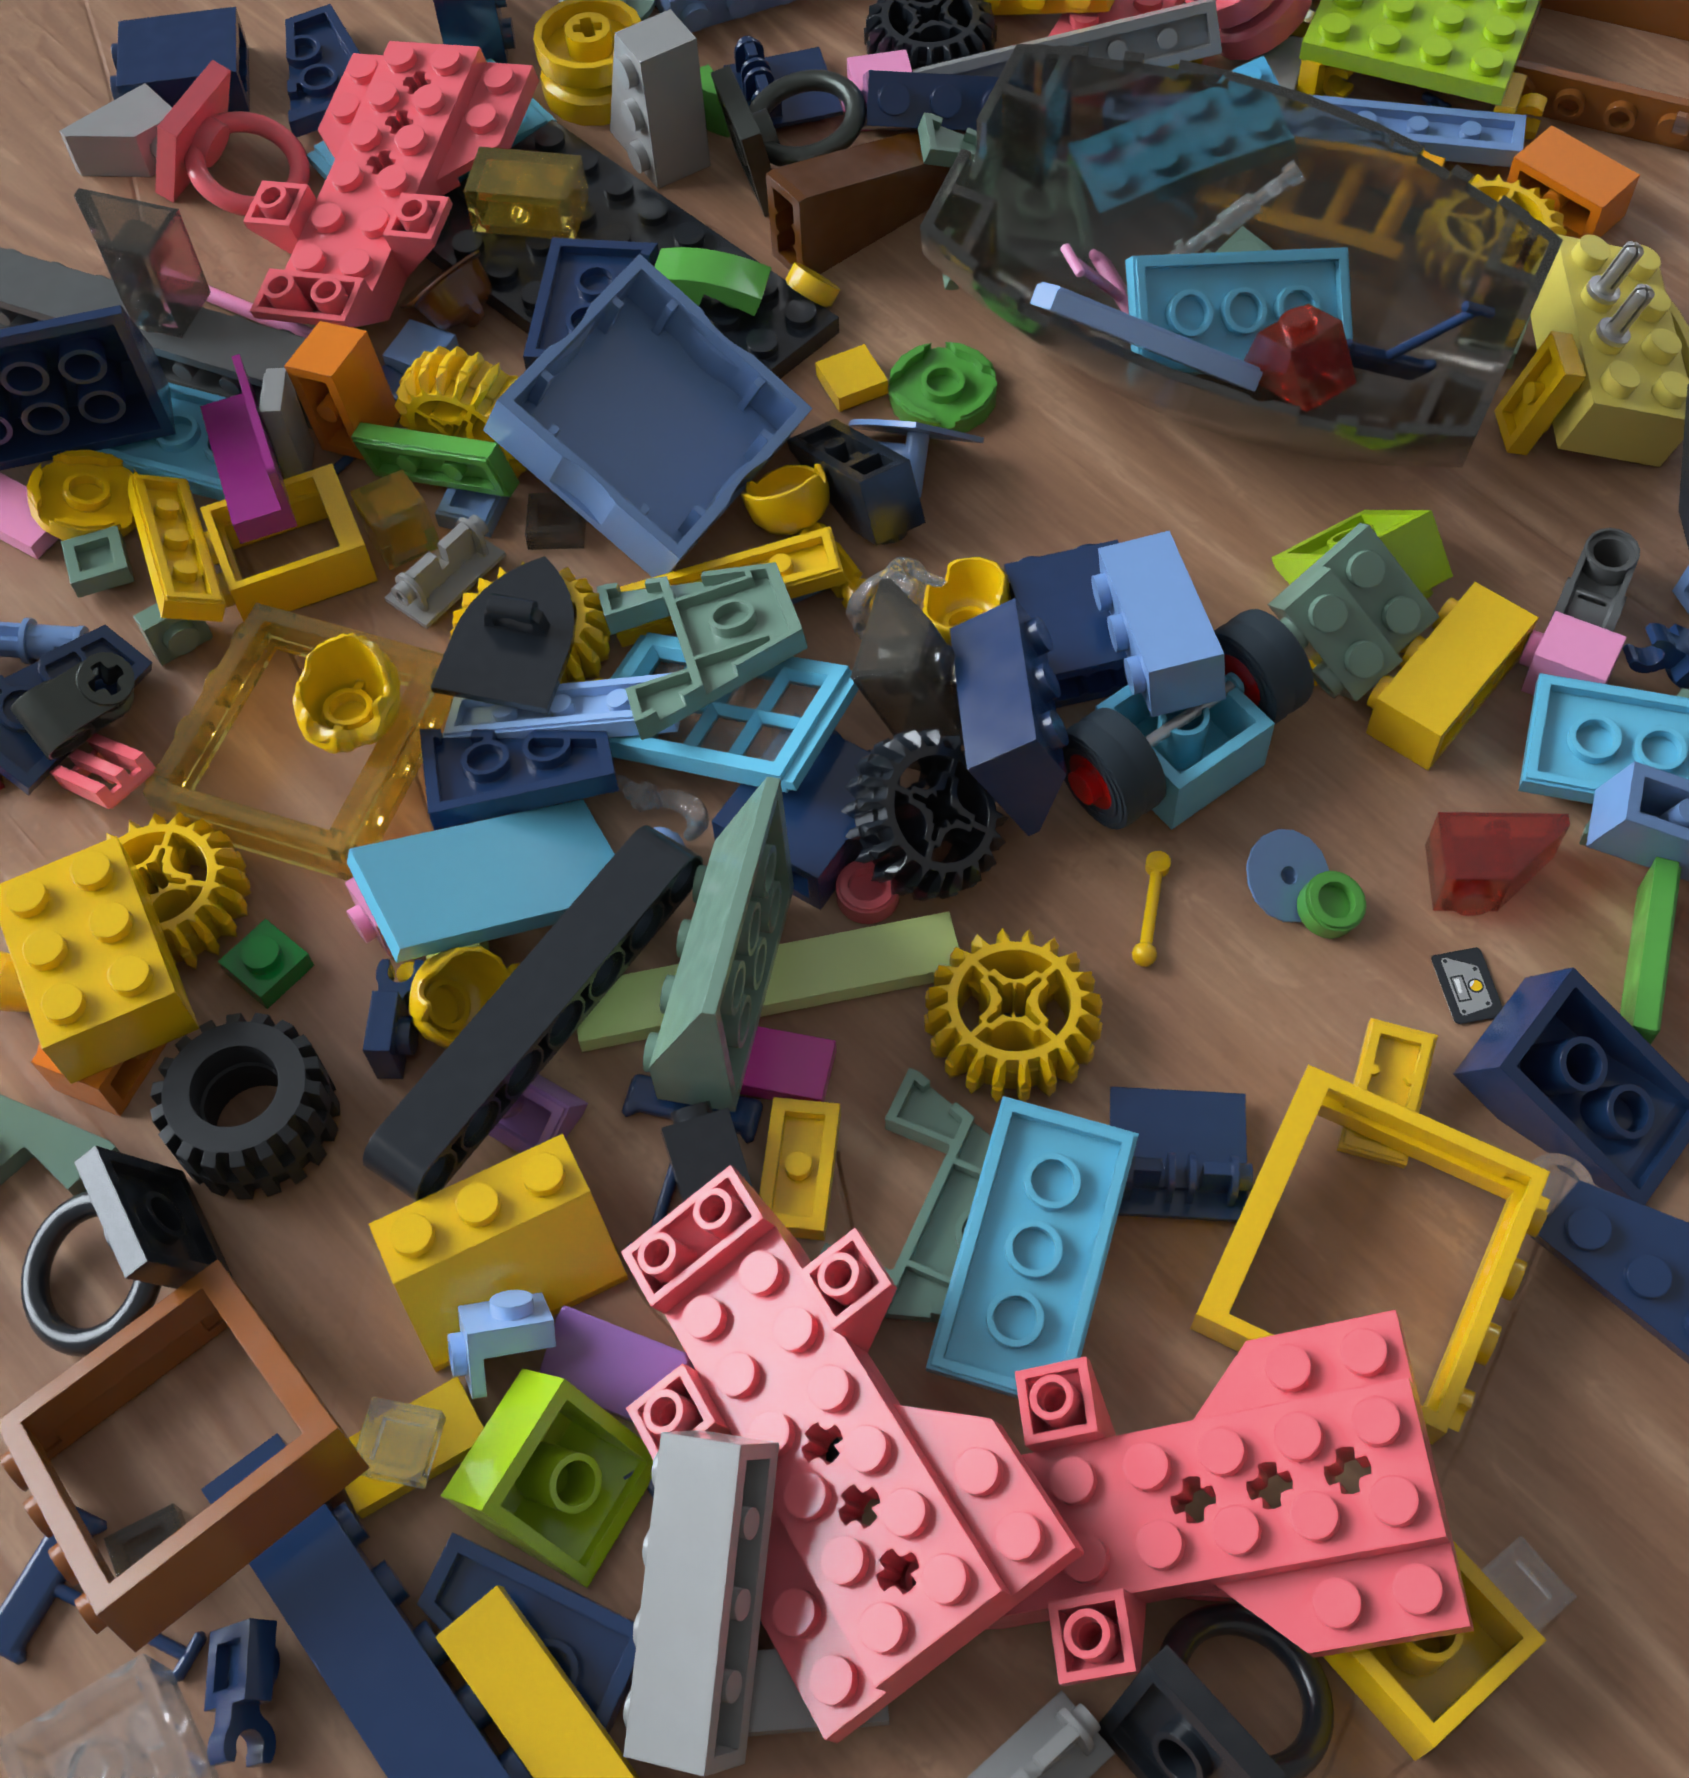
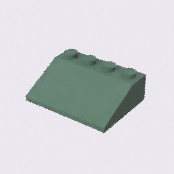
[643,777,794,1112]

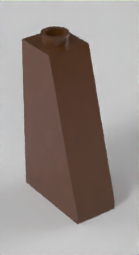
[766,129,951,274]

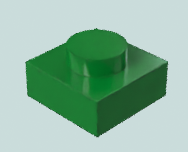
[218,918,315,1009]

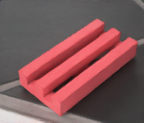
[49,733,156,809]

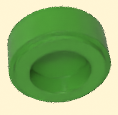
[1297,871,1366,939]

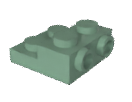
[1267,523,1439,701]

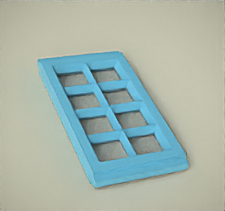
[609,632,864,793]

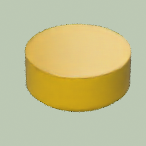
[785,262,841,308]

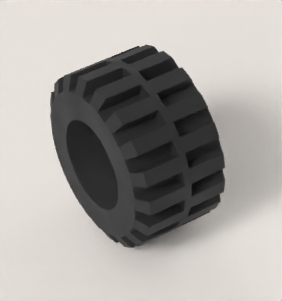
[150,1013,340,1199]

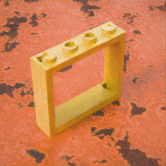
[1190,1064,1550,1445]

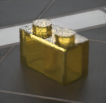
[464,147,589,239]

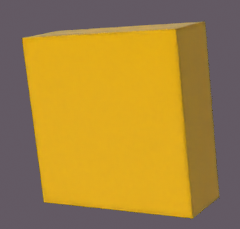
[815,344,888,412]

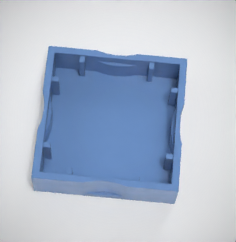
[483,254,813,577]

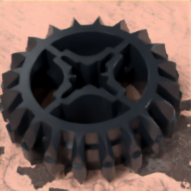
[864,0,997,72]
[841,729,1009,901]

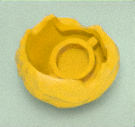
[293,633,401,754]

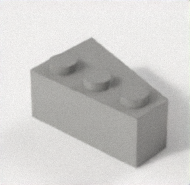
[610,9,711,189]

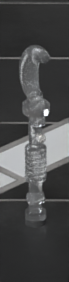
[1125,160,1305,297]
[611,773,709,841]

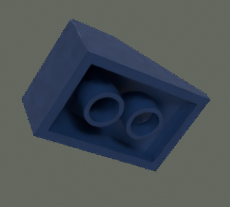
[1453,967,1689,1205]

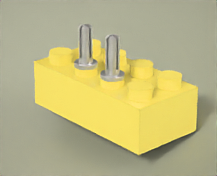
[1523,234,1689,467]

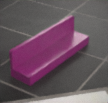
[200,354,298,544]

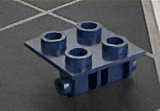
[724,36,843,129]
[1110,1087,1253,1222]

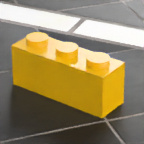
[1366,582,1539,771]

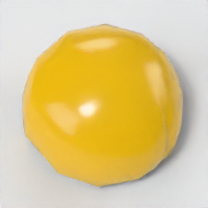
[741,464,830,535]
[922,557,1011,646]
[409,946,510,1049]

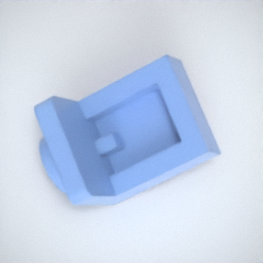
[447,1290,556,1399]

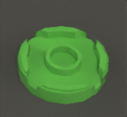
[888,342,997,433]

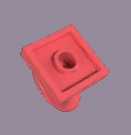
[155,60,310,216]

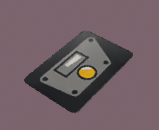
[1431,947,1503,1024]

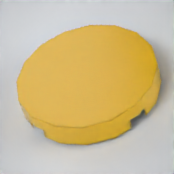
[27,450,138,540]

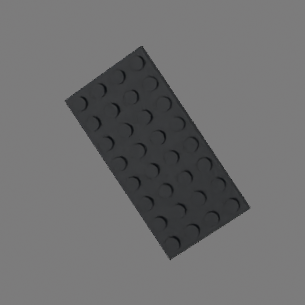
[426,119,839,379]

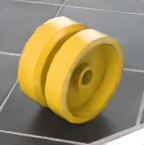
[533,0,641,126]

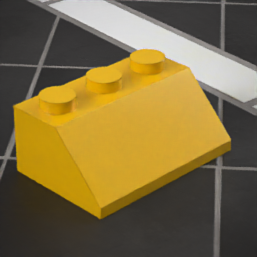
[368,1134,629,1372]

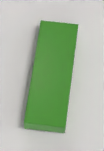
[351,422,520,497]
[1620,857,1682,1045]

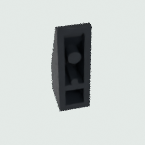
[787,418,926,546]

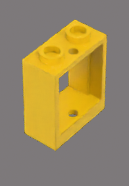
[200,463,378,627]

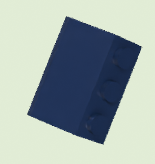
[950,598,1069,836]

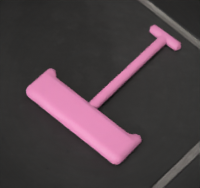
[1060,243,1129,314]

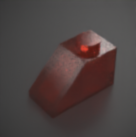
[1244,304,1357,412]
[1425,812,1570,916]

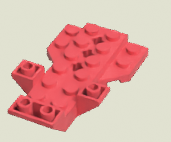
[243,41,539,328]
[621,1165,1085,1743]
[900,1310,1474,1686]

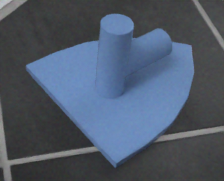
[849,419,984,497]

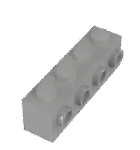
[623,1430,779,1777]

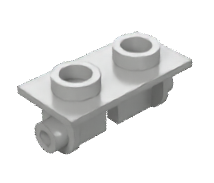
[384,515,506,629]
[967,1690,1115,1778]

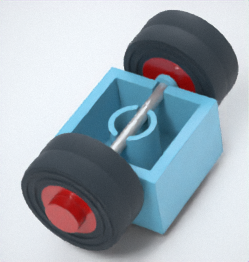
[1062,609,1314,830]

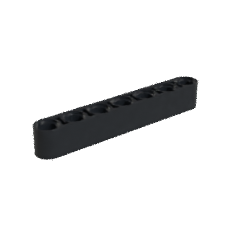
[363,825,703,1201]

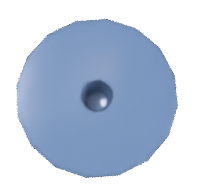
[1246,829,1329,922]

